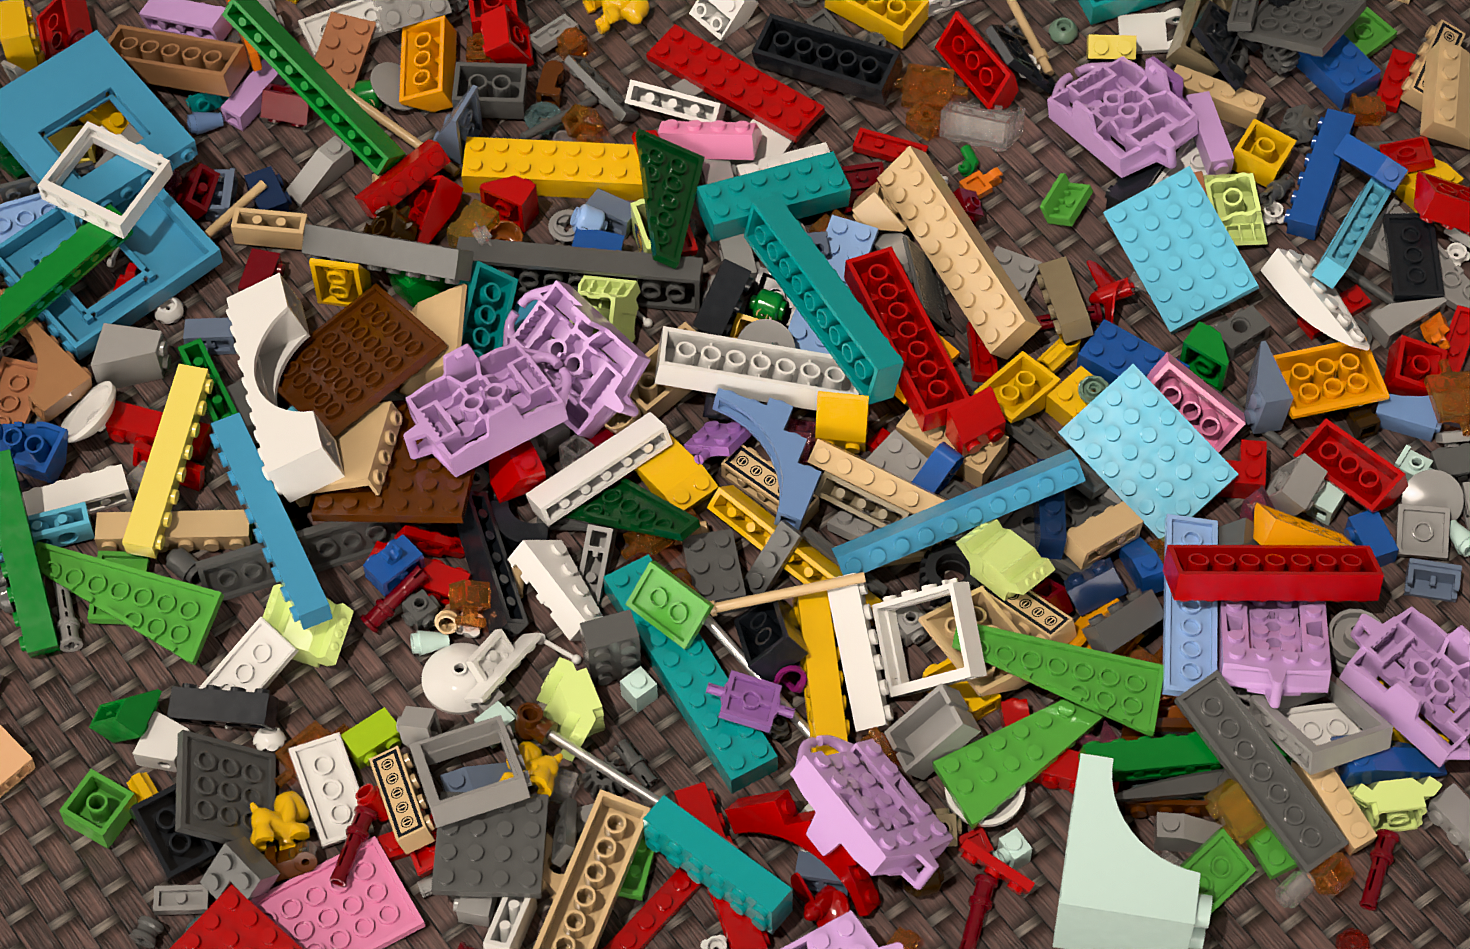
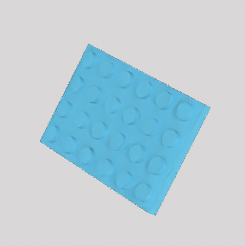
[1103,166,1259,335]
[1058,364,1239,544]

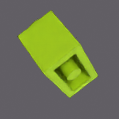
[340,707,402,770]

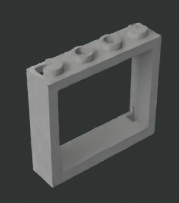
[1249,672,1393,775]
[409,715,532,828]

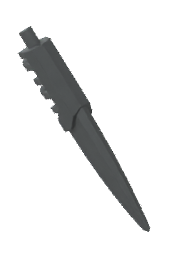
[1114,769,1252,807]

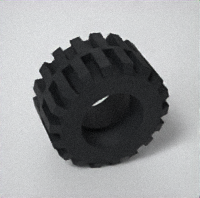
[919,541,983,608]

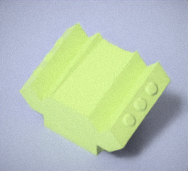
[1203,172,1268,246]
[569,275,641,362]
[956,519,1056,601]
[263,583,354,668]
[536,657,605,761]
[1348,776,1443,833]

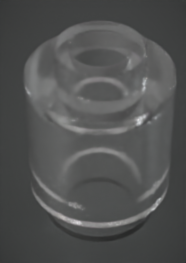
[1275,869,1316,909]

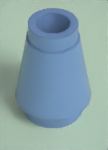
[187,112,223,135]

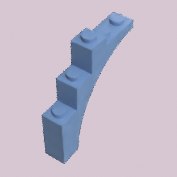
[1375,381,1470,442]
[713,388,821,530]

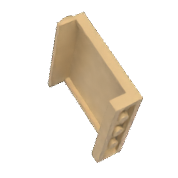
[295,401,403,507]

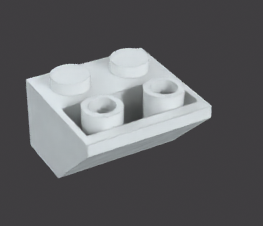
[689,0,759,40]

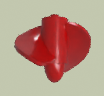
[1086,260,1135,323]
[791,872,850,928]

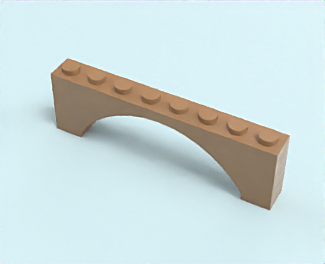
[0,288,93,422]

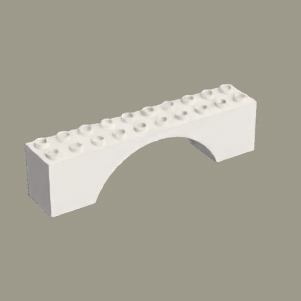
[226,273,345,503]

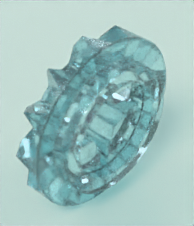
[524,102,562,135]

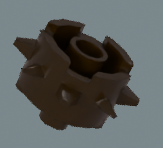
[363,205,419,241]

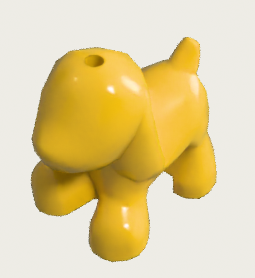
[583,0,649,34]
[499,741,563,797]
[250,791,310,852]

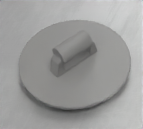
[370,62,414,110]
[737,319,795,348]
[1402,469,1464,521]

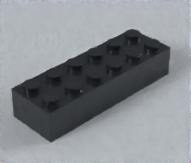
[752,13,903,105]

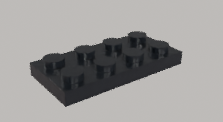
[1382,213,1444,301]

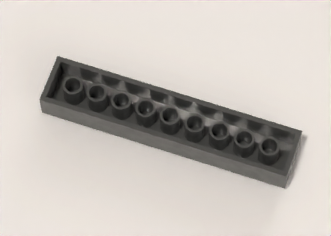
[457,236,703,312]

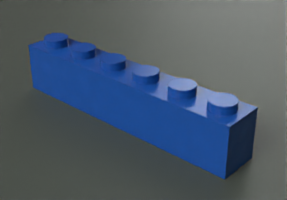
[1284,108,1356,240]

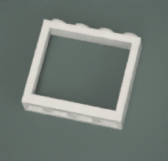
[38,121,173,239]
[872,578,987,698]

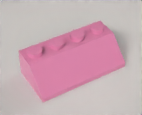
[657,119,762,160]
[1147,352,1246,453]

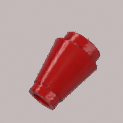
[355,783,389,822]

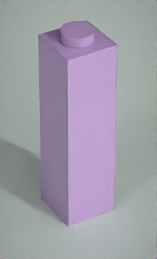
[221,59,286,131]
[1185,91,1234,175]

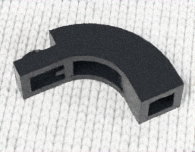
[490,493,549,552]

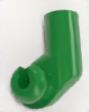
[958,145,979,176]

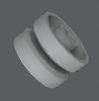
[1328,609,1381,673]

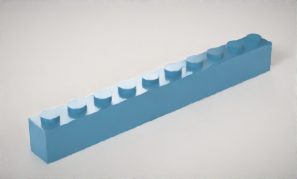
[209,413,333,630]
[831,449,1086,575]

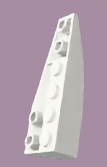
[1260,248,1370,351]

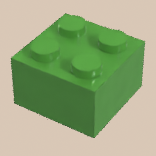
[59,769,138,849]

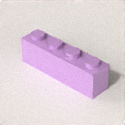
[139,0,233,41]

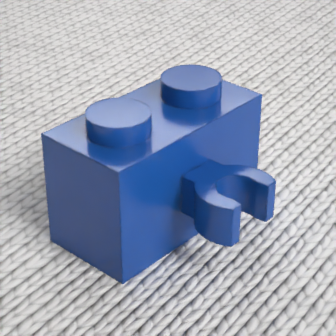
[363,534,425,597]

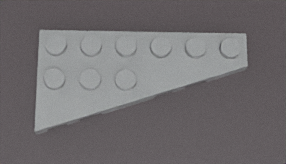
[1357,197,1470,310]

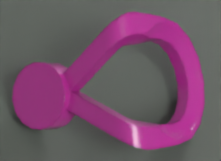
[773,665,807,693]

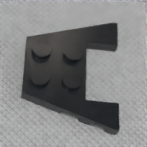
[1191,1,1262,91]
[985,25,1056,95]

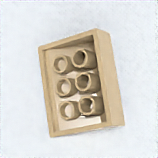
[1420,40,1470,150]
[399,283,467,396]
[918,586,1030,697]

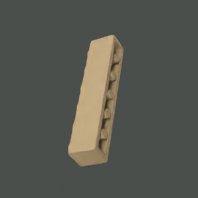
[807,439,948,514]
[95,510,253,552]

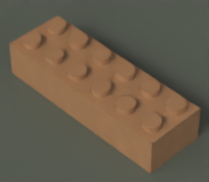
[107,25,250,97]

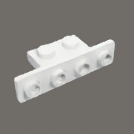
[464,629,542,704]

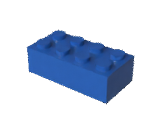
[1296,34,1381,111]
[1076,319,1190,385]

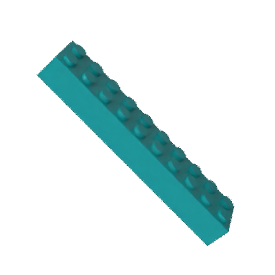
[744,195,904,405]
[603,554,778,794]

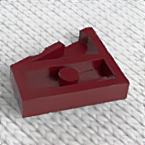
[841,161,884,214]

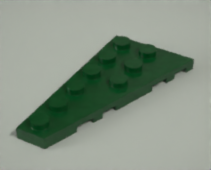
[635,129,705,269]
[563,477,700,541]

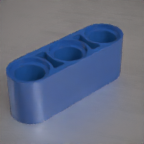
[912,442,965,495]

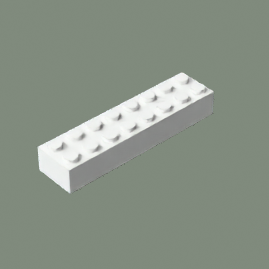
[654,326,859,411]

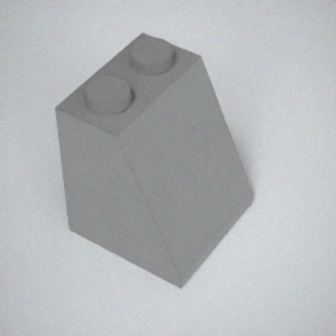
[91,323,171,389]

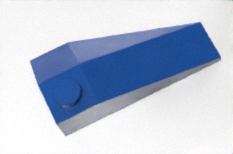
[0,422,68,484]
[1330,735,1447,787]

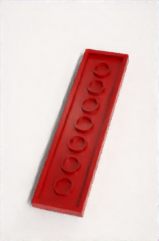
[646,24,825,143]

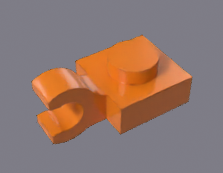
[959,167,1003,200]
[1420,312,1450,350]

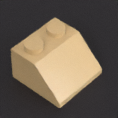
[852,182,907,232]

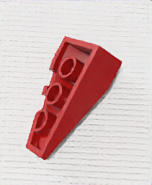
[406,175,464,244]
[489,439,546,503]

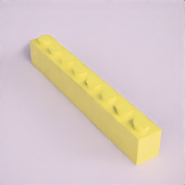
[122,364,214,559]

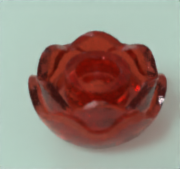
[1336,928,1370,949]

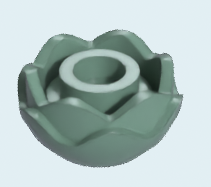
[1048,18,1078,45]
[1078,375,1109,404]

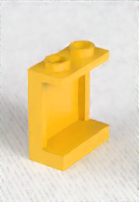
[922,657,1001,721]

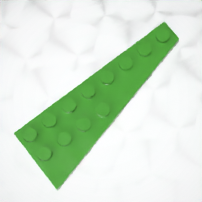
[35,541,224,666]
[952,624,1163,736]
[932,698,1106,829]

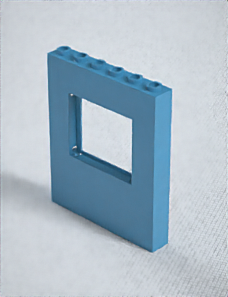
[0,30,198,230]
[0,188,223,361]

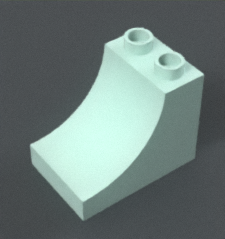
[1052,753,1213,949]

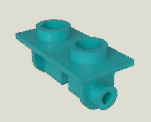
[185,91,234,112]

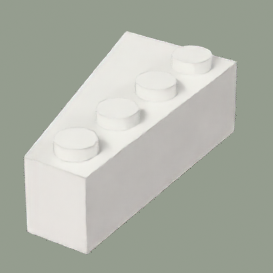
[507,540,603,641]

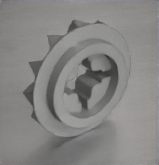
[548,209,575,244]

